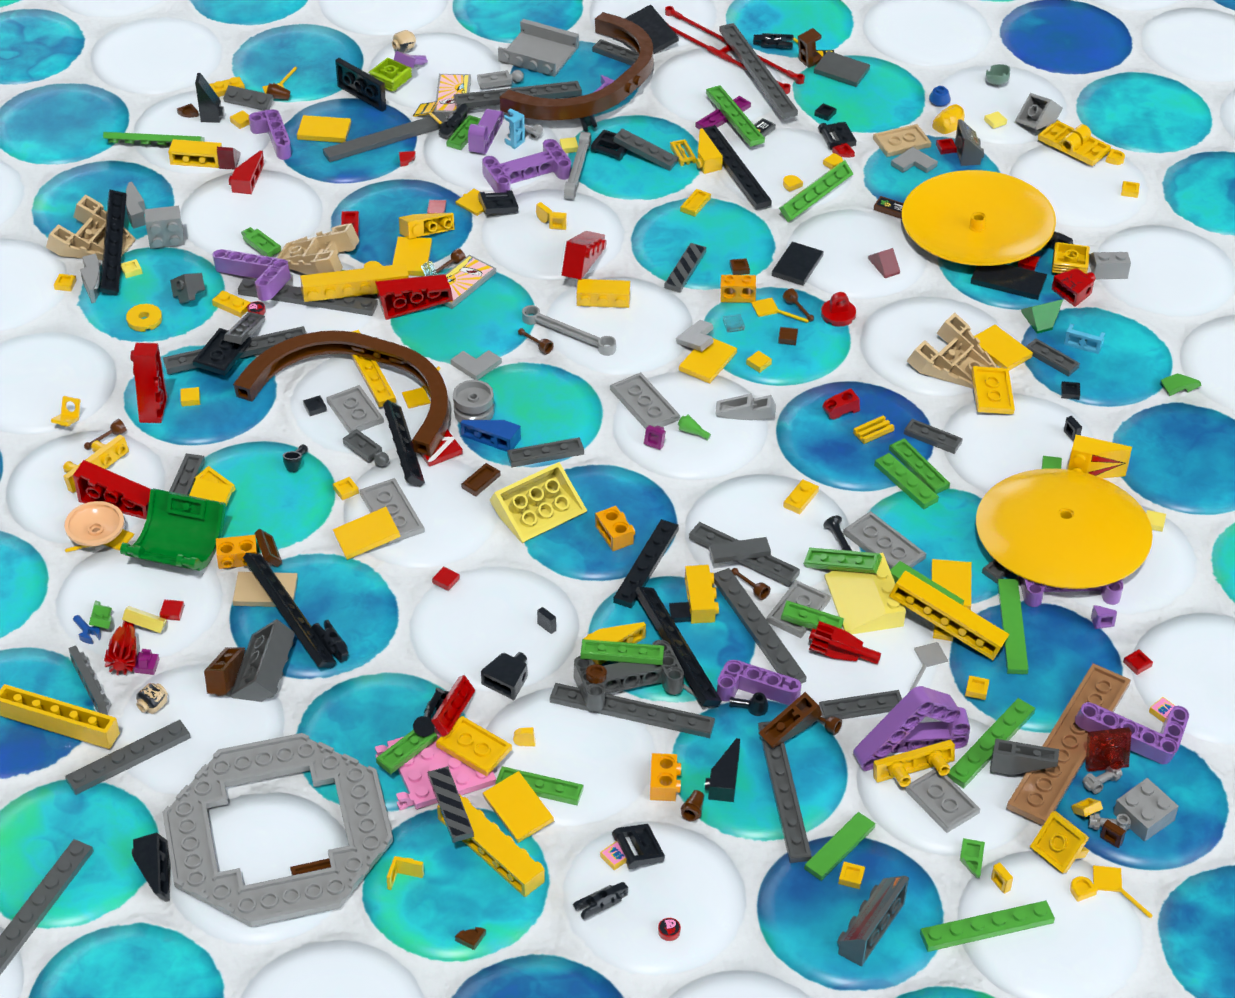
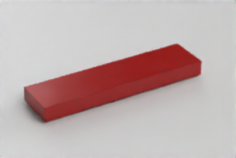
[431,675,475,737]

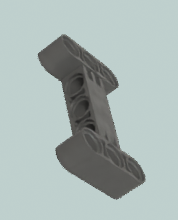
[573,640,684,711]

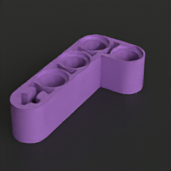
[249,109,291,160]
[468,109,504,154]
[717,660,802,705]
[891,707,970,753]

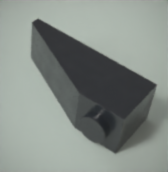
[195,73,224,123]
[705,738,740,802]
[132,832,170,902]

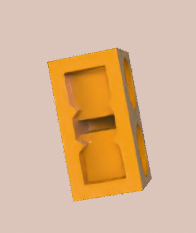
[721,274,756,303]
[595,506,635,551]
[216,535,258,569]
[650,753,681,801]

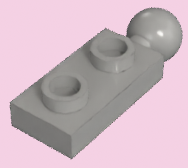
[477,70,524,89]

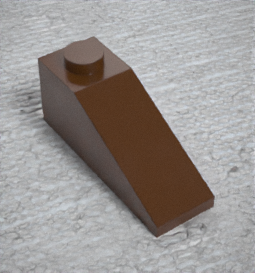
[204,647,245,696]
[759,692,822,748]

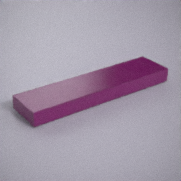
[695,96,751,130]

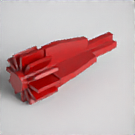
[104,620,137,675]
[808,621,882,664]

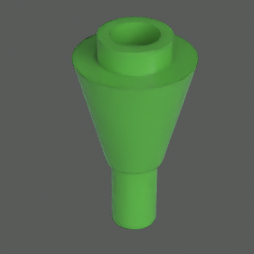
[678,414,711,440]

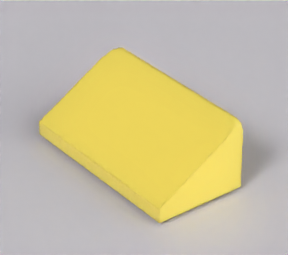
[122,606,167,633]

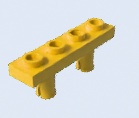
[63,434,129,493]
[873,740,955,787]

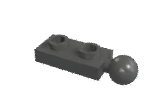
[343,429,389,467]

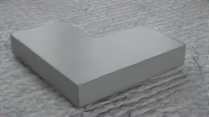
[891,147,938,173]
[676,320,714,351]
[451,350,502,380]

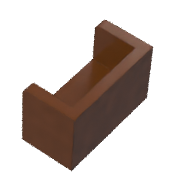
[798,28,822,68]

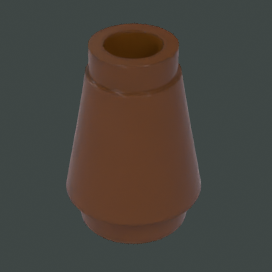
[266,83,291,100]
[681,790,704,821]

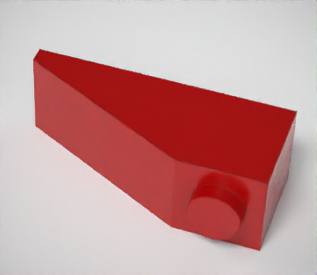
[229,151,264,195]

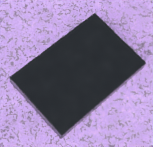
[772,241,824,286]
[192,328,252,376]

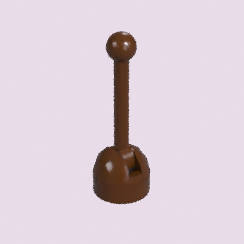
[430,248,466,276]
[783,288,814,322]
[518,328,554,354]
[84,419,127,450]
[731,568,771,600]
[817,716,842,735]

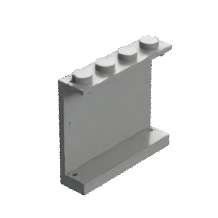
[498,19,579,77]

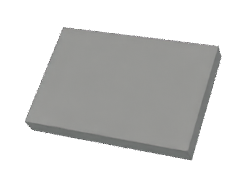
[326,385,384,434]
[766,580,831,638]
[905,769,980,833]

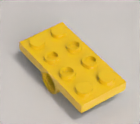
[1038,120,1111,166]

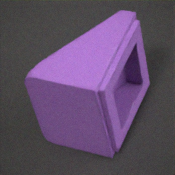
[1091,605,1117,629]

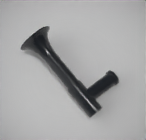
[823,515,852,551]
[413,688,445,737]

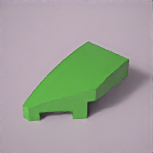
[1161,373,1202,396]
[89,600,112,629]
[960,838,985,878]

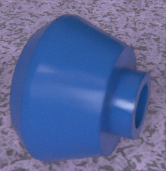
[929,86,951,107]

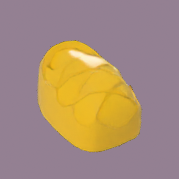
[932,104,965,134]

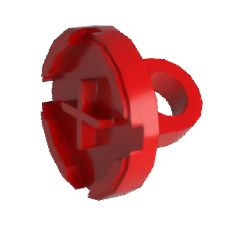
[821,292,856,326]

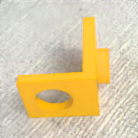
[51,396,81,426]
[386,856,424,890]

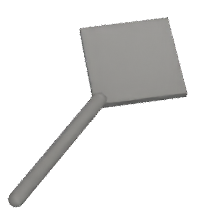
[910,642,948,691]

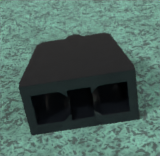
[481,652,528,700]

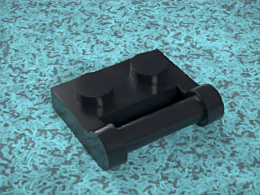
[818,122,857,150]
[590,130,628,161]
[478,190,519,214]
[612,824,665,869]

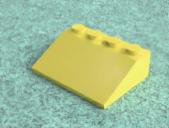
[490,462,587,543]
[824,553,906,634]

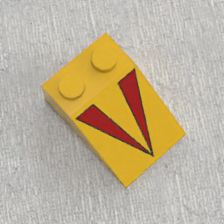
[1068,435,1132,479]

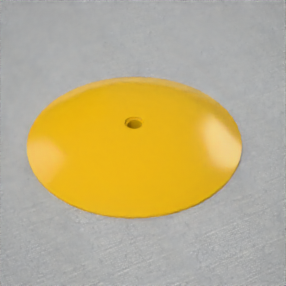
[902,170,1056,266]
[976,469,1153,589]

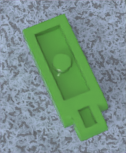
[241,227,281,257]

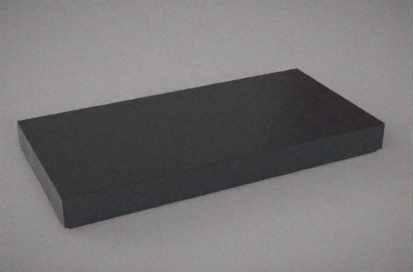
[625,4,679,54]
[335,58,386,112]
[971,264,1047,300]

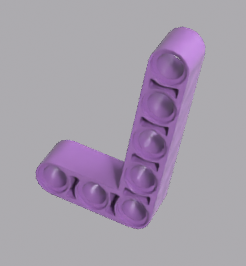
[212,249,291,301]
[853,686,961,771]
[1075,702,1189,764]

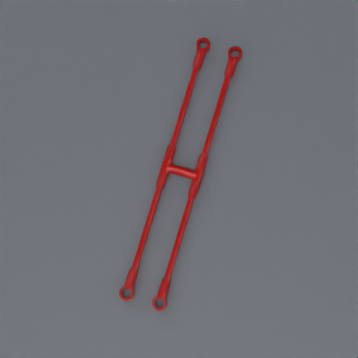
[665,6,805,94]

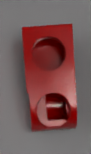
[822,388,860,419]

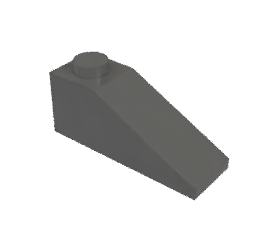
[991,739,1059,775]

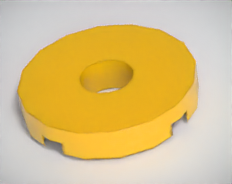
[126,304,162,332]

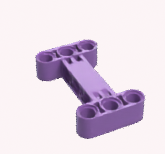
[482,139,571,193]
[1019,576,1123,607]

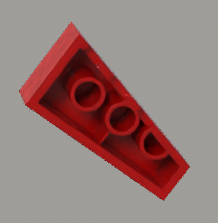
[561,231,607,280]
[375,274,453,320]
[130,343,167,423]
[73,460,151,519]

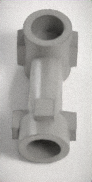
[525,124,543,140]
[1083,765,1123,794]
[1088,813,1131,832]

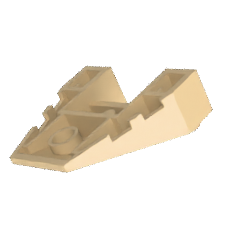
[46,194,136,260]
[277,223,359,275]
[907,313,998,389]

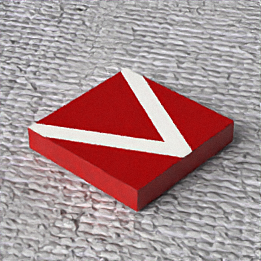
[412,429,463,467]

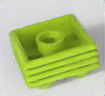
[368,57,412,91]

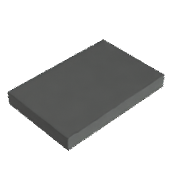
[814,51,870,87]

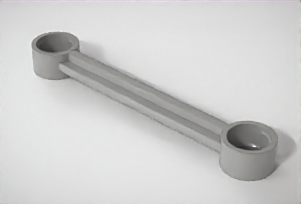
[564,132,591,199]
[522,305,616,356]

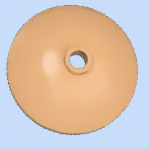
[64,501,124,546]

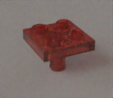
[1085,727,1132,772]

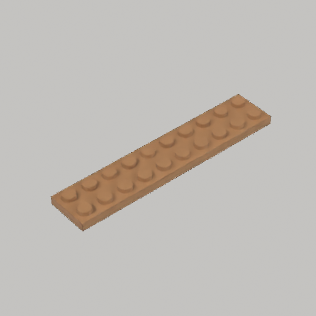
[1006,663,1131,825]

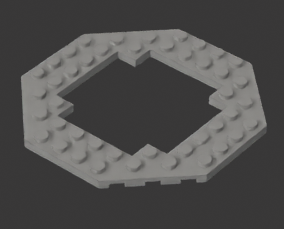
[162,733,393,927]

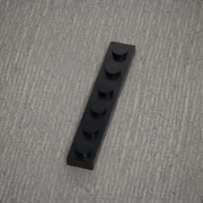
[383,400,425,487]
[613,519,679,609]

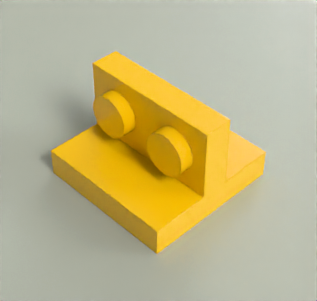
[1030,811,1090,873]

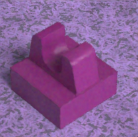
[644,425,666,450]
[133,649,160,675]

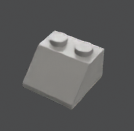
[1015,93,1063,130]
[1089,252,1131,279]

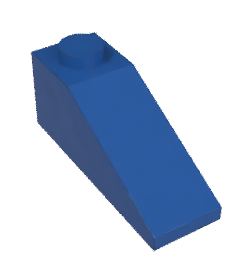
[460,420,521,452]

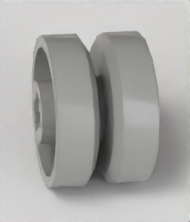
[453,380,494,422]

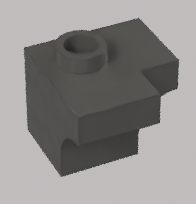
[170,273,205,304]

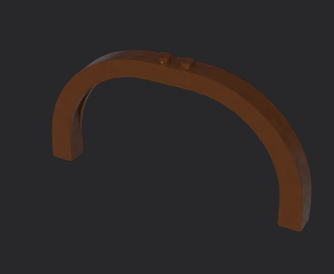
[499,12,654,120]
[233,330,450,457]

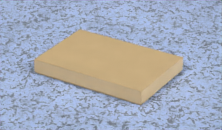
[873,124,932,157]
[233,572,298,607]

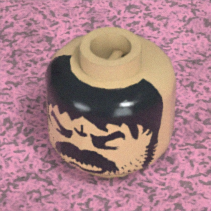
[392,30,416,53]
[136,683,168,714]

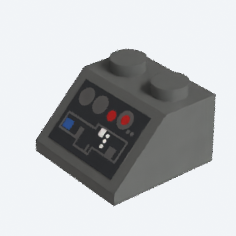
[955,119,984,166]

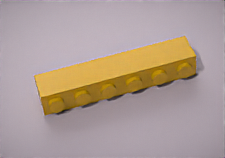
[300,264,409,302]
[889,570,1010,660]
[0,684,120,749]
[437,794,545,897]

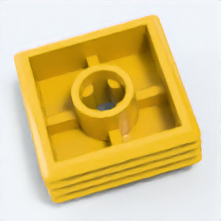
[1052,242,1090,274]

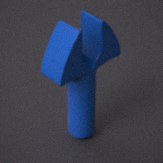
[73,615,101,644]

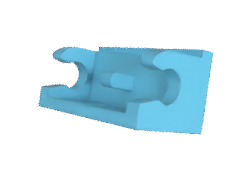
[504,108,525,149]
[1064,324,1105,354]

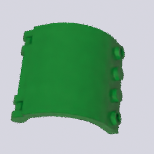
[120,488,226,571]

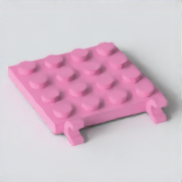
[375,727,496,811]

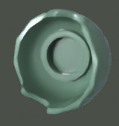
[986,64,1010,85]

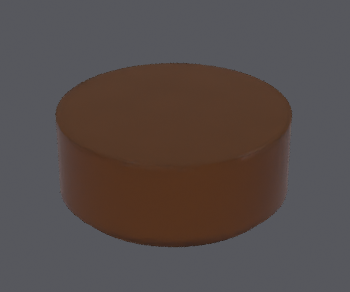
[586,664,607,684]

